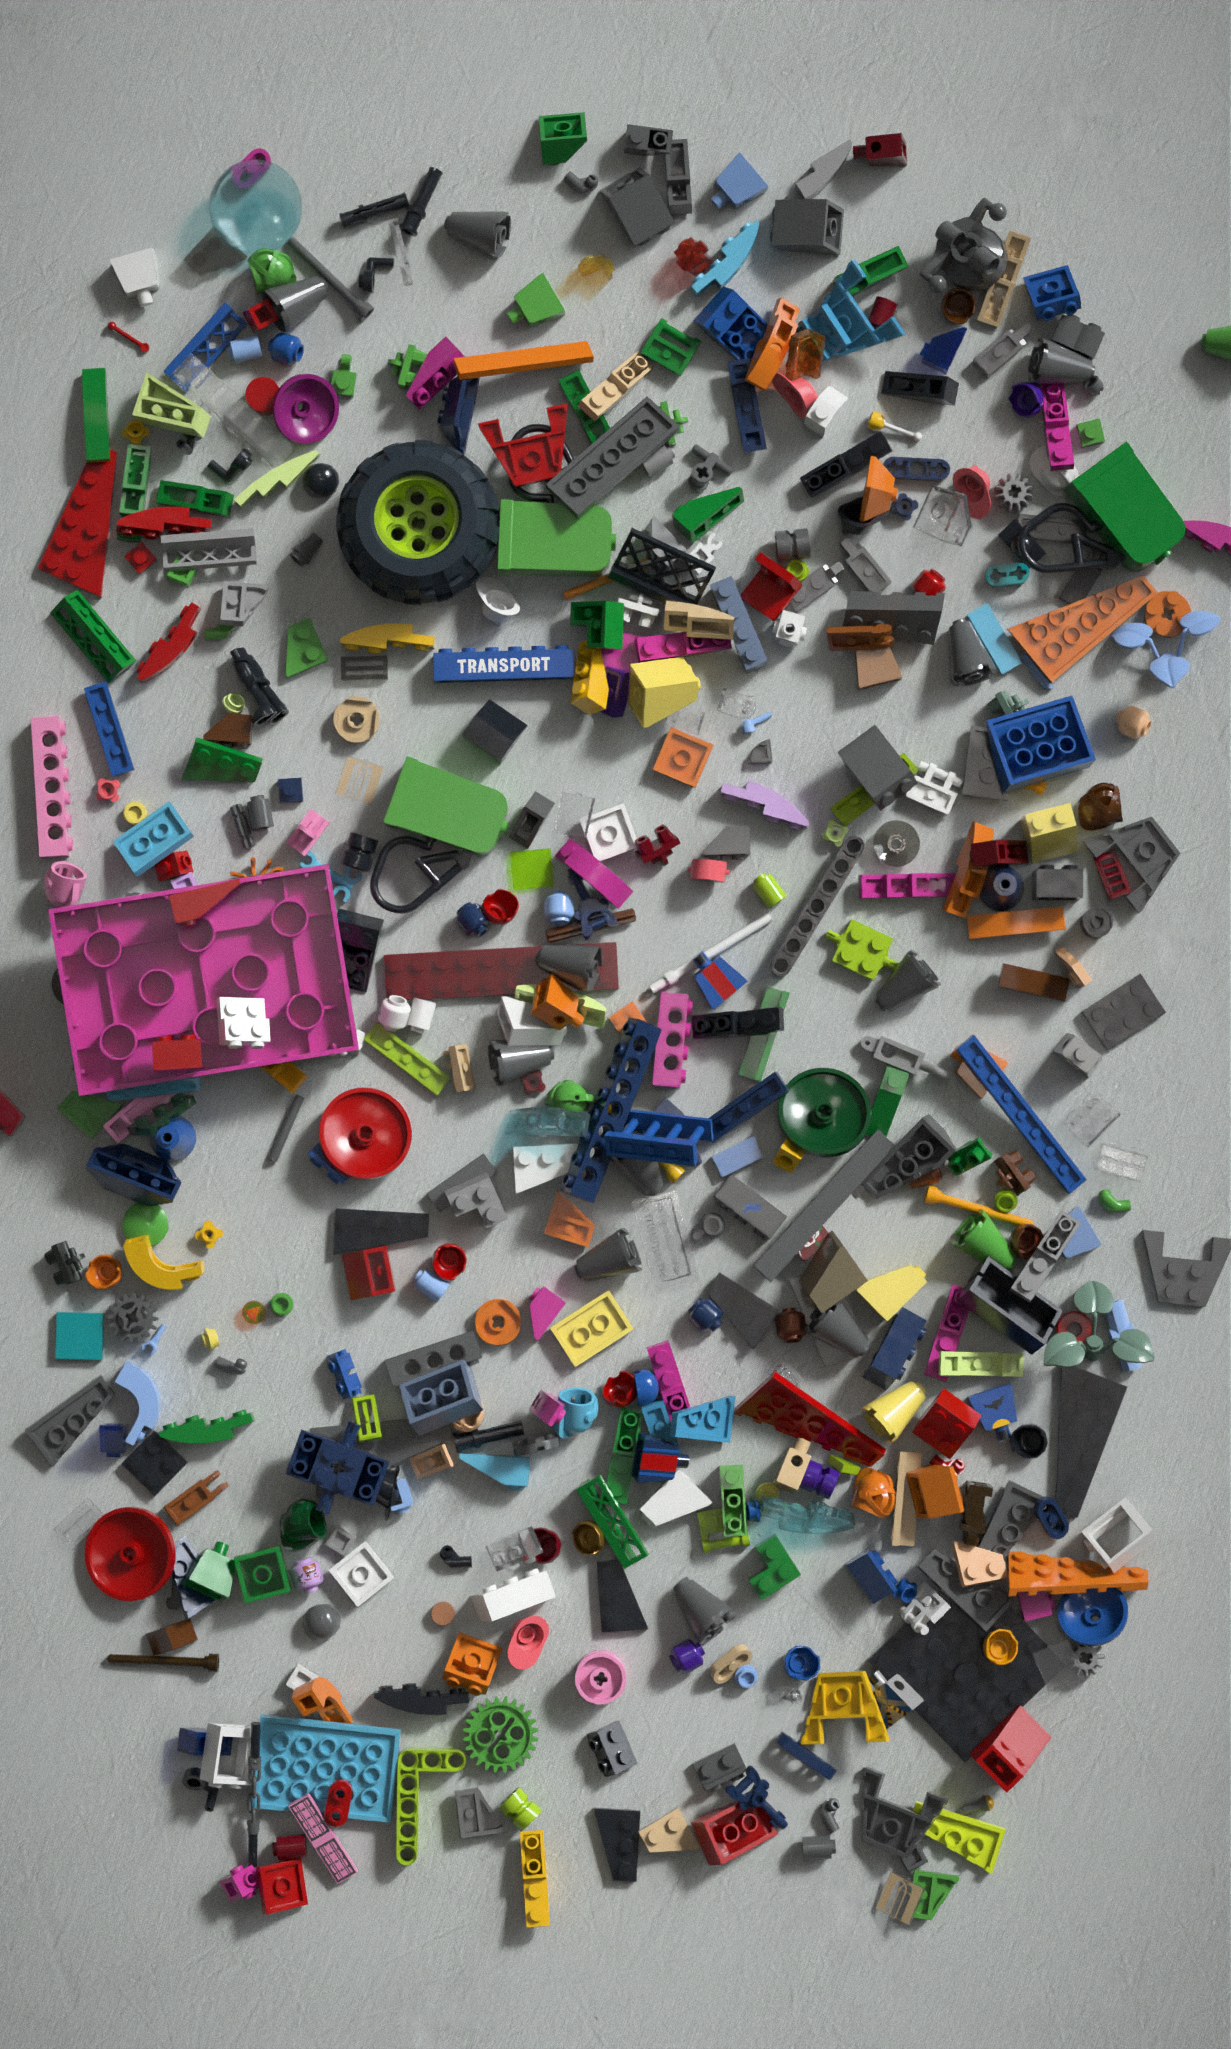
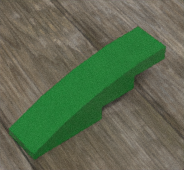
[82,368,110,463]
[558,369,610,444]
[117,444,152,543]

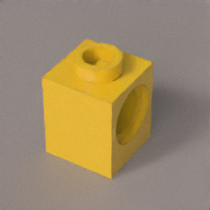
[772,1138,804,1174]

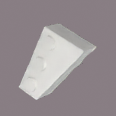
[470,1568,556,1622]

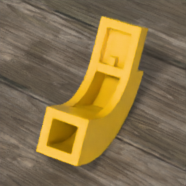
[123,1235,205,1290]

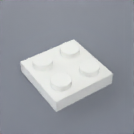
[580,803,637,862]
[329,1541,394,1607]

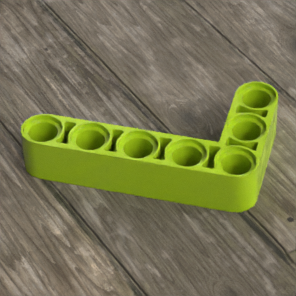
[396,1747,466,1866]

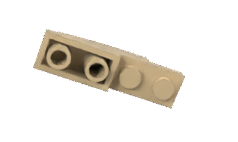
[578,351,654,421]

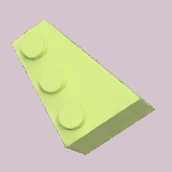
[132,372,211,438]

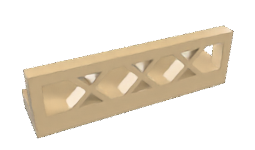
[890,1450,922,1546]

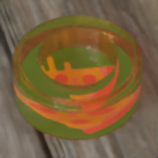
[242,1300,266,1324]

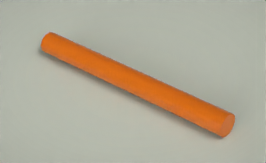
[563,558,651,601]

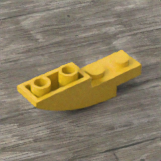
[340,623,435,654]
[520,1830,550,1928]

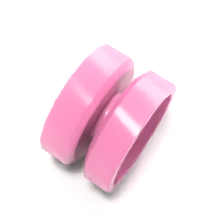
[575,1650,626,1705]

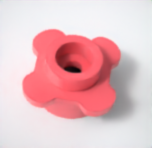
[96,778,120,802]

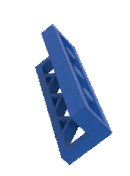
[164,302,248,393]

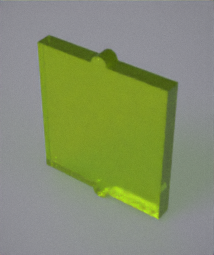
[510,848,555,890]

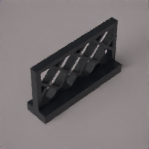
[608,528,716,605]

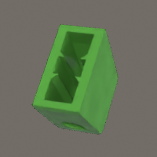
[507,273,565,328]

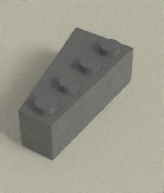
[842,591,945,645]

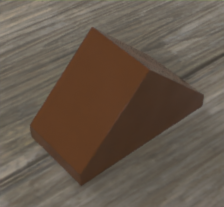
[146,1618,198,1656]

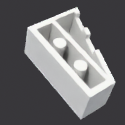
[513,1144,578,1194]

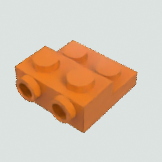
[442,1632,503,1696]

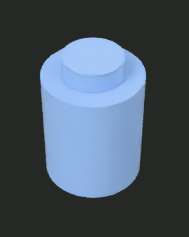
[227,335,263,364]
[413,1268,450,1303]

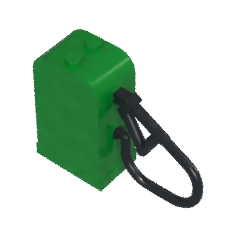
[1018,441,1185,573]

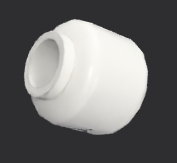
[378,995,411,1032]

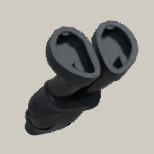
[230,647,289,726]

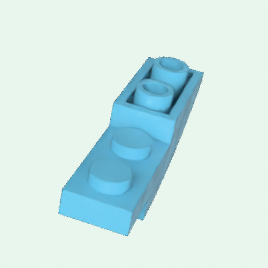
[691,220,760,297]

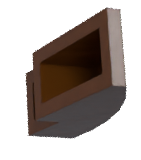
[997,963,1070,1002]

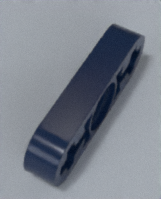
[883,457,950,482]
[775,1731,837,1780]

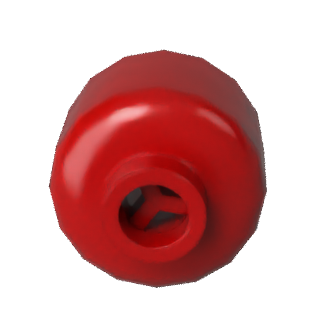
[912,568,946,596]

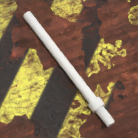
[649,913,773,993]

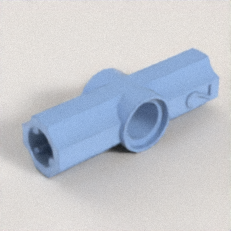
[1105,1299,1142,1372]

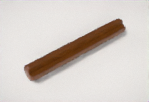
[545,908,636,943]

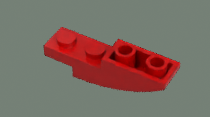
[116,507,212,540]
[136,602,202,683]

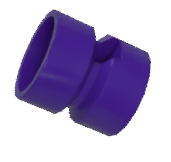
[799,1460,840,1500]

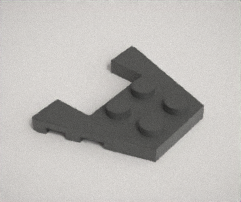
[1083,817,1180,914]
[1143,1230,1231,1307]
[862,1766,949,1858]

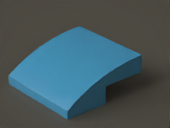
[793,304,852,370]

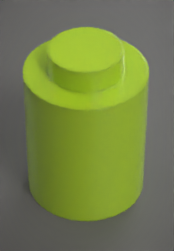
[752,873,787,909]

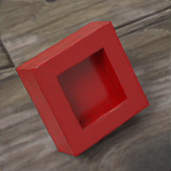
[124,542,157,575]

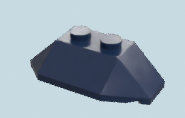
[437,376,480,456]
[86,1143,182,1206]

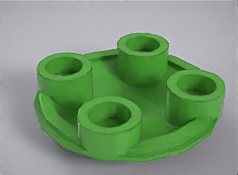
[122,1203,169,1246]

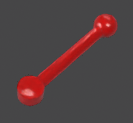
[107,321,150,353]

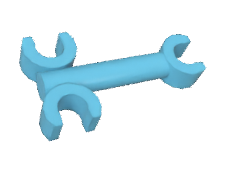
[300,852,362,903]

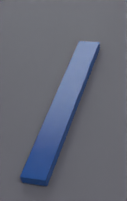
[955,1034,1087,1194]

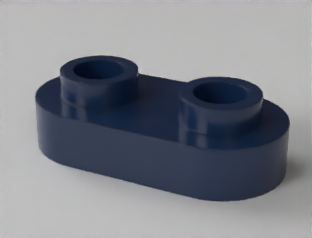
[1034,1496,1069,1539]

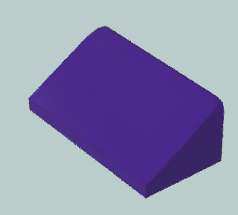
[599,666,630,718]

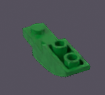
[605,1407,643,1505]
[158,1409,255,1444]

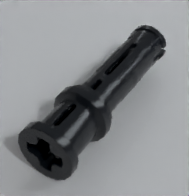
[398,167,443,237]
[452,1420,525,1453]

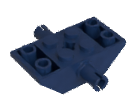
[285,1420,390,1514]

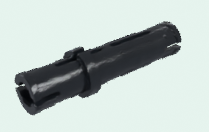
[339,192,409,228]

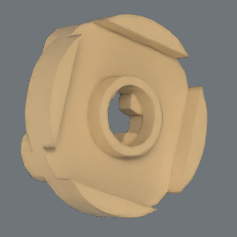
[333,696,380,743]

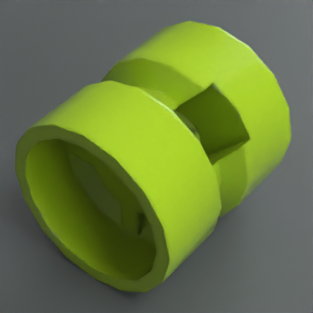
[498,1787,542,1831]

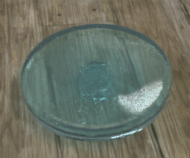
[209,160,302,254]

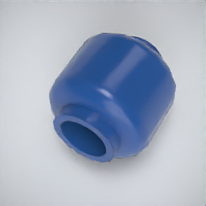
[268,333,304,366]

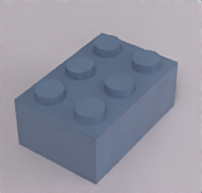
[399,1359,483,1436]

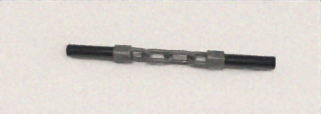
[247,1722,261,1868]

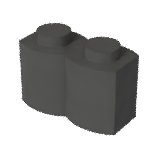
[1051,314,1105,361]

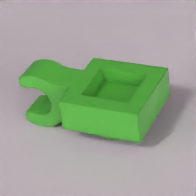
[331,354,357,397]

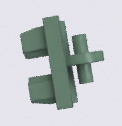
[987,690,1029,715]

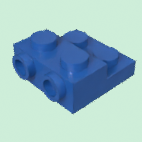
[1023,265,1082,321]

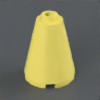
[861,1381,926,1444]

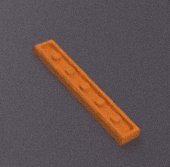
[453,341,594,380]

